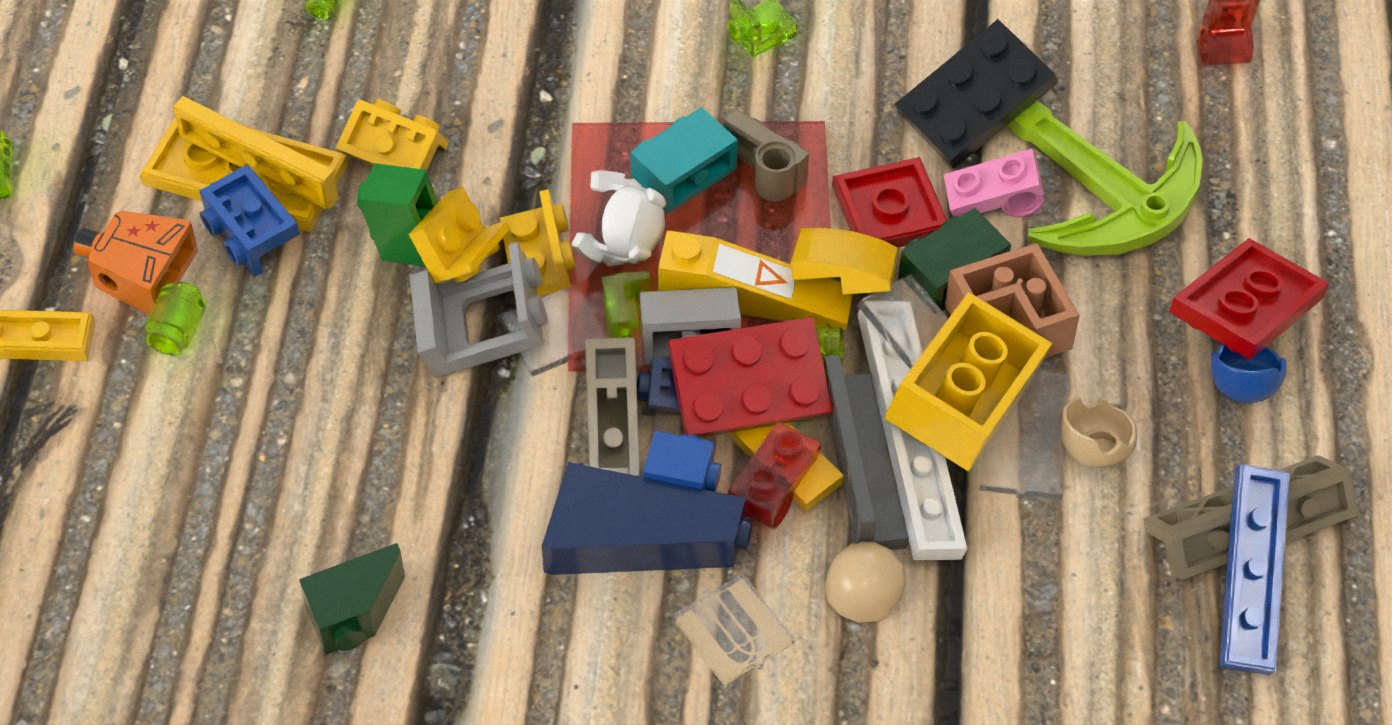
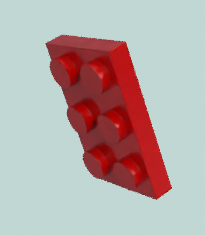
[1169,238,1329,360]
[667,317,833,438]

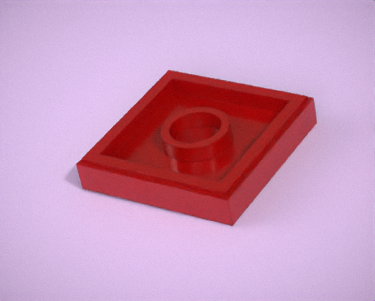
[832,157,947,248]

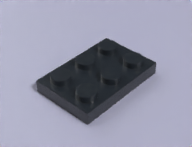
[895,19,1058,169]

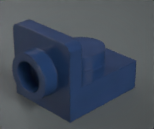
[636,357,680,416]

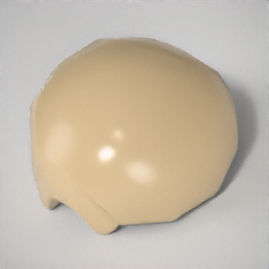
[1061,396,1137,467]
[825,541,906,623]

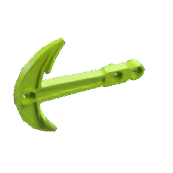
[1006,100,1203,256]

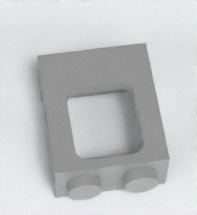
[410,242,548,378]

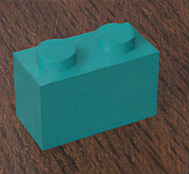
[630,107,738,215]

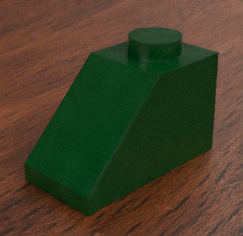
[299,543,405,655]

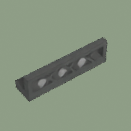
[824,354,908,550]

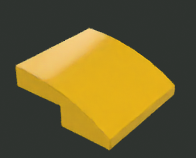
[790,228,899,295]

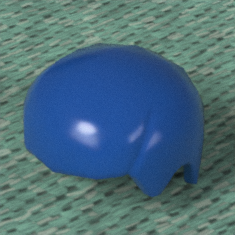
[1211,344,1286,404]

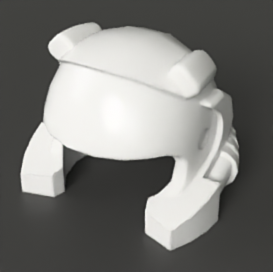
[571,170,666,266]

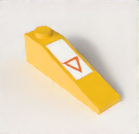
[658,230,853,330]

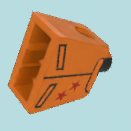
[74,210,198,318]

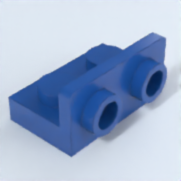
[199,164,300,277]

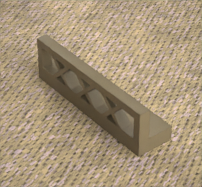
[1143,455,1359,581]

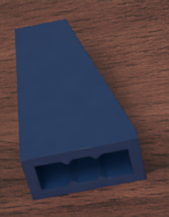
[541,462,753,575]

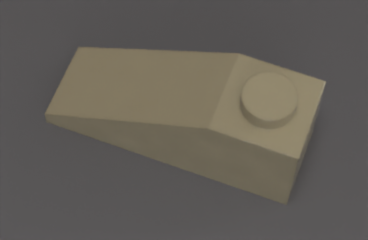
[585,338,640,476]

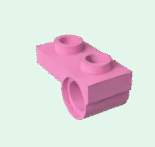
[944,149,1044,217]

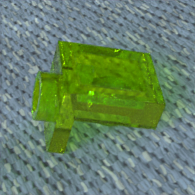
[727,0,798,57]
[602,271,651,339]

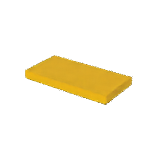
[140,117,348,232]

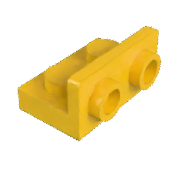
[335,99,449,170]
[409,187,510,284]
[500,189,577,296]

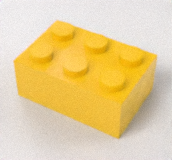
[884,292,1053,471]

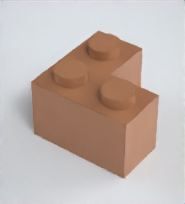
[945,243,1080,358]

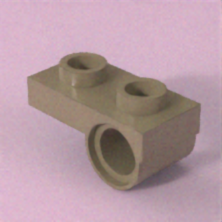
[724,109,809,201]

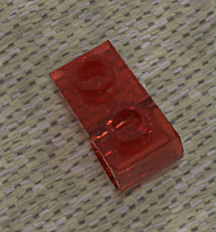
[1196,0,1260,66]
[728,422,821,530]

